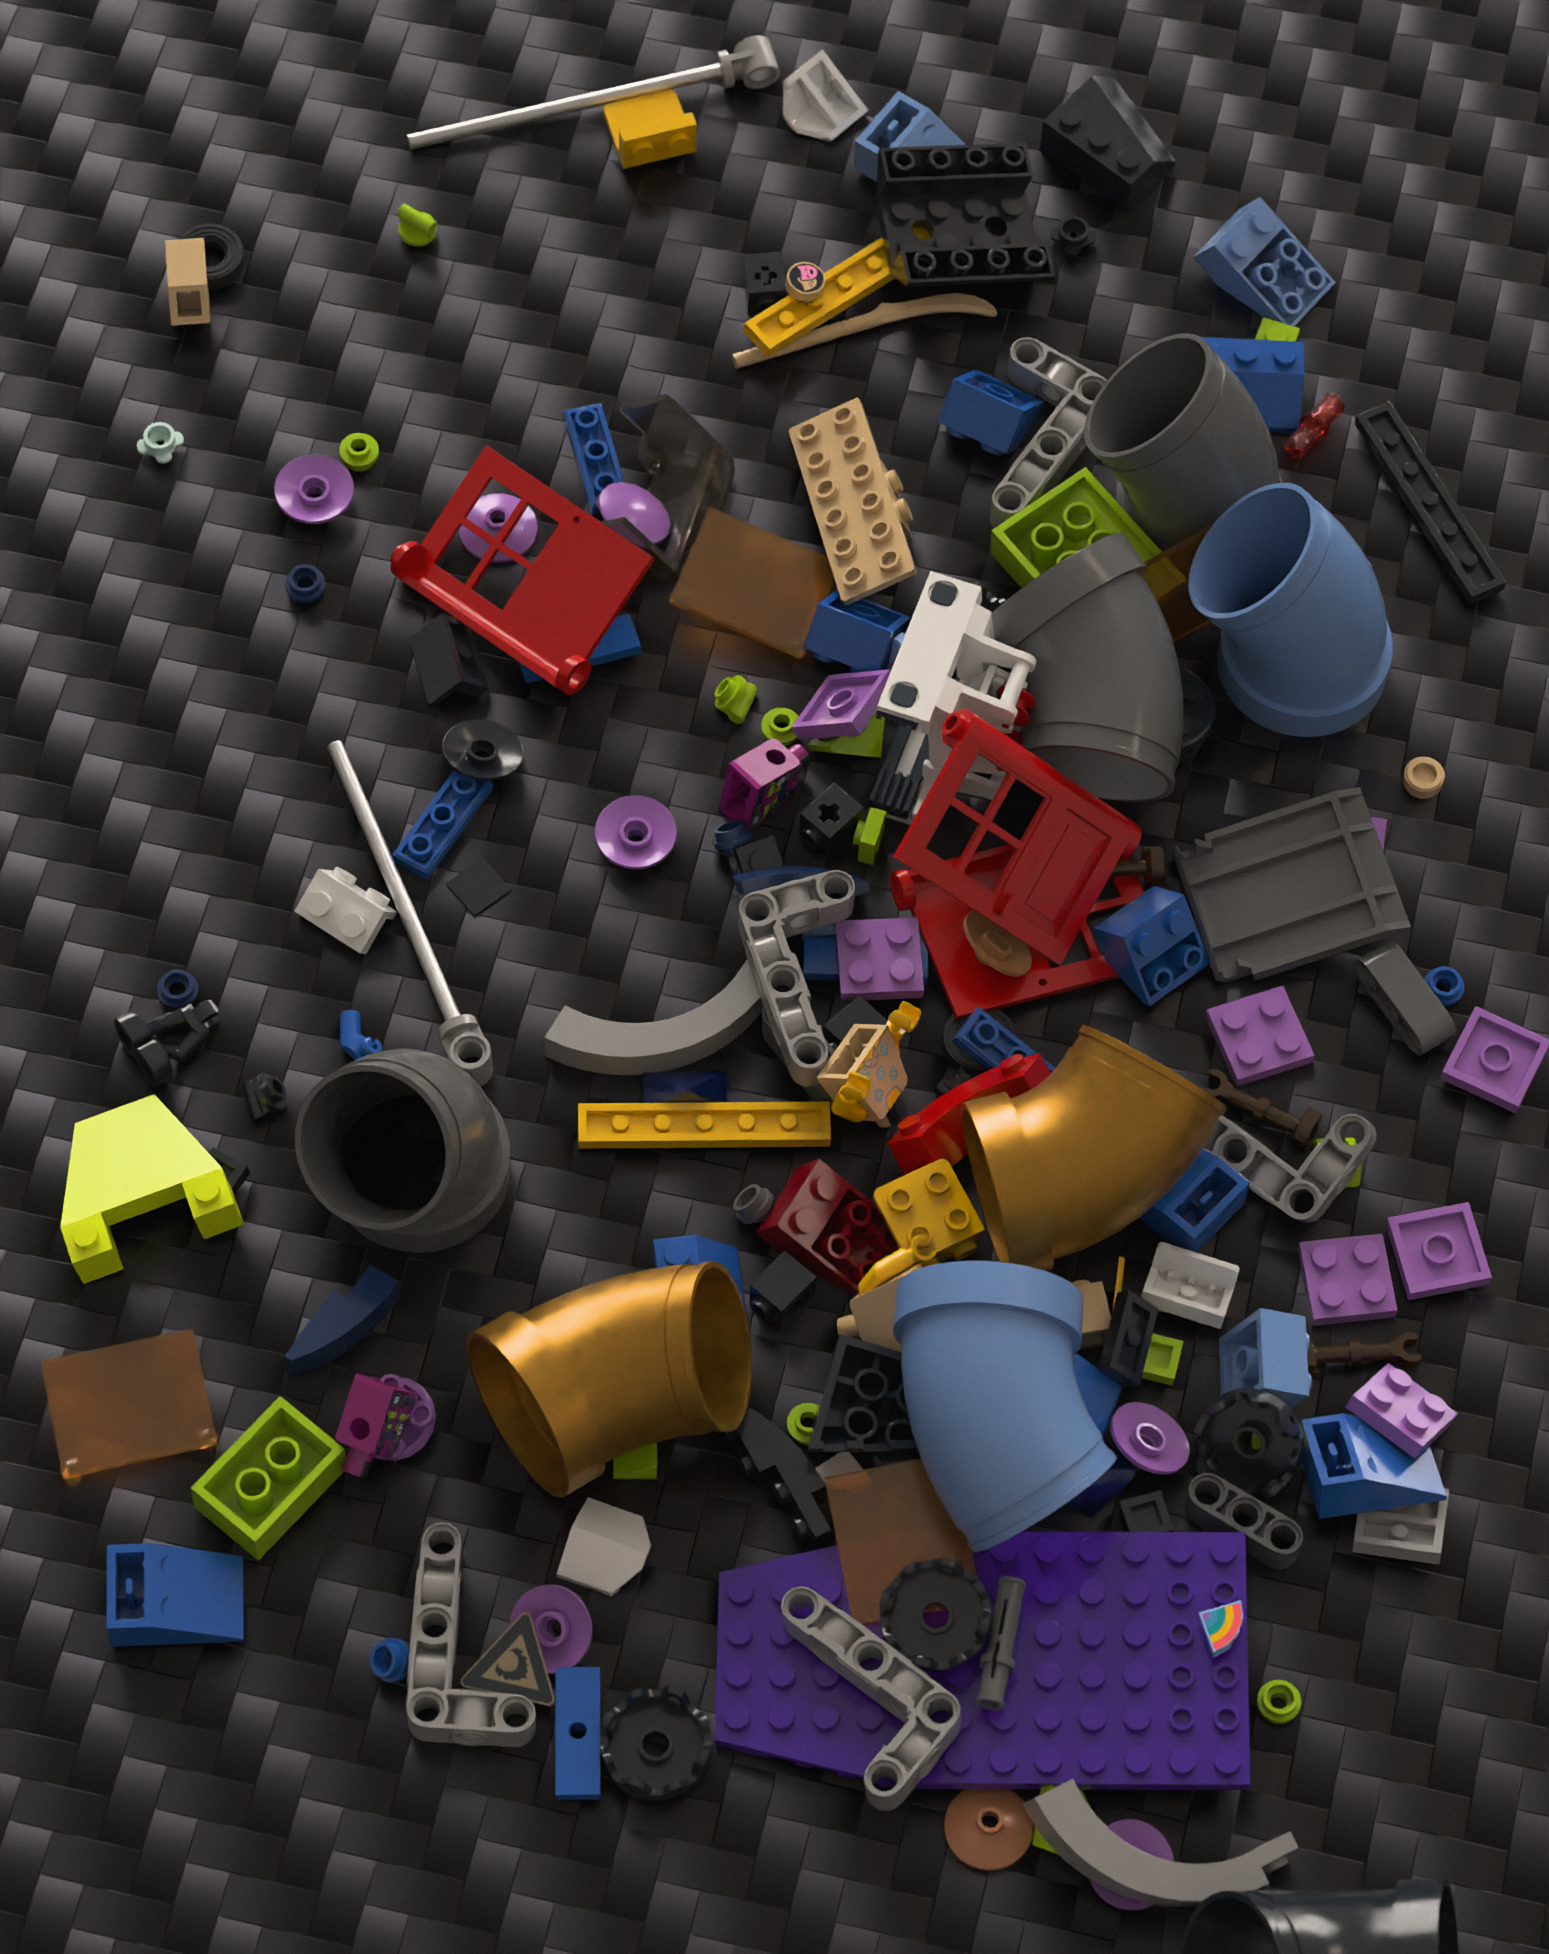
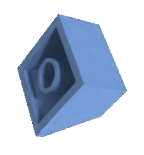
[1219,1308,1312,1409]

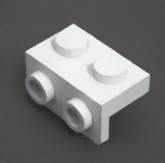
[294,867,397,954]
[1141,1242,1240,1329]

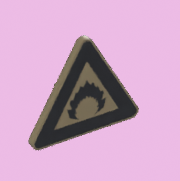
[461,1613,555,1706]

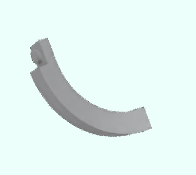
[544,960,764,1075]
[1022,1779,1299,1907]

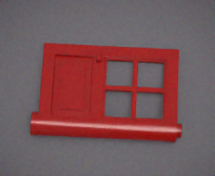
[390,445,655,695]
[893,708,1142,965]
[889,844,1144,1020]

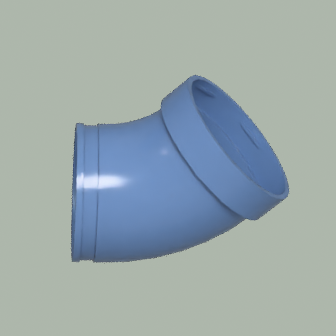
[1188,483,1393,737]
[893,1261,1116,1552]

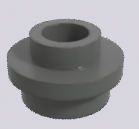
[733,1184,773,1224]

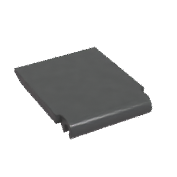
[1171,787,1411,982]

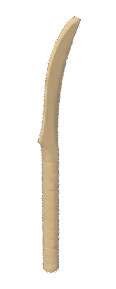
[732,293,997,369]

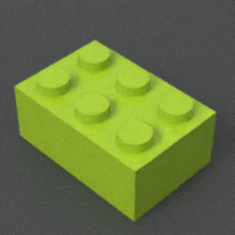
[191,1396,346,1561]

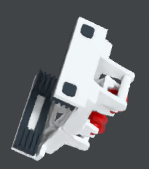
[868,571,1037,825]

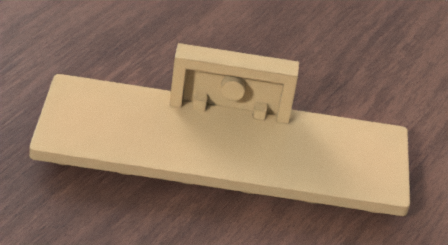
[789,398,916,605]

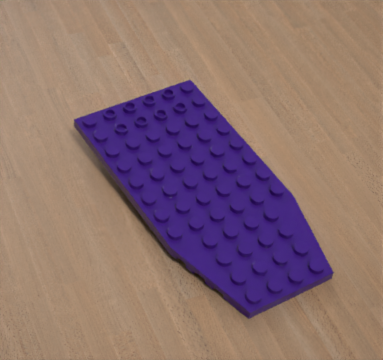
[714,1532,1250,1790]

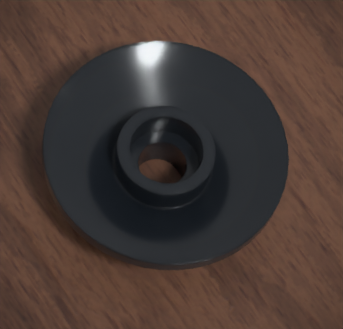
[442,720,523,781]

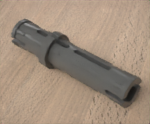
[976,1576,1026,1711]

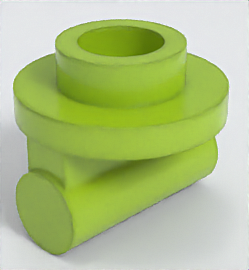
[397,203,437,246]
[714,675,758,724]

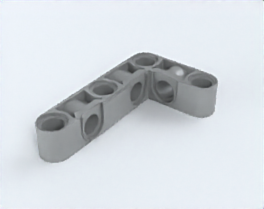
[990,337,1107,528]
[738,870,855,1087]
[1203,1114,1376,1223]
[407,1522,536,1747]
[781,1586,961,1811]

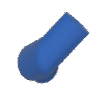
[340,1010,382,1060]

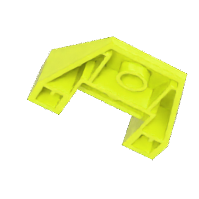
[60,1094,244,1284]

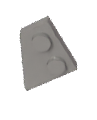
[1353,1488,1449,1565]

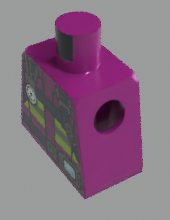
[718,738,810,830]
[336,1373,420,1479]

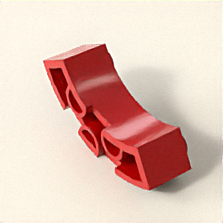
[887,1053,1051,1175]

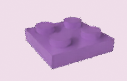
[791,669,891,740]
[835,917,924,1002]
[1205,986,1315,1087]
[1440,1006,1549,1114]
[1385,1202,1492,1300]
[1298,1233,1398,1326]
[1345,1363,1458,1459]

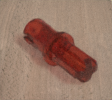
[1285,393,1345,458]

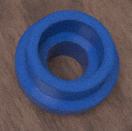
[1424,966,1464,1007]
[370,1638,410,1682]

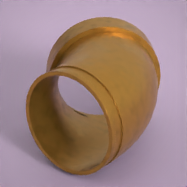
[961,1025,1227,1271]
[466,1261,752,1498]

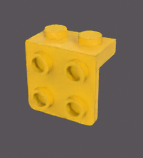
[604,89,697,169]
[873,1159,985,1268]

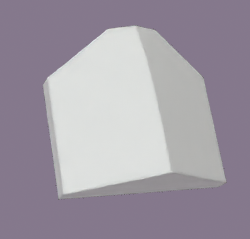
[783,50,868,142]
[557,1498,651,1596]

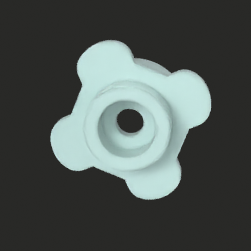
[137,422,184,464]

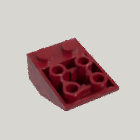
[755,1159,900,1296]

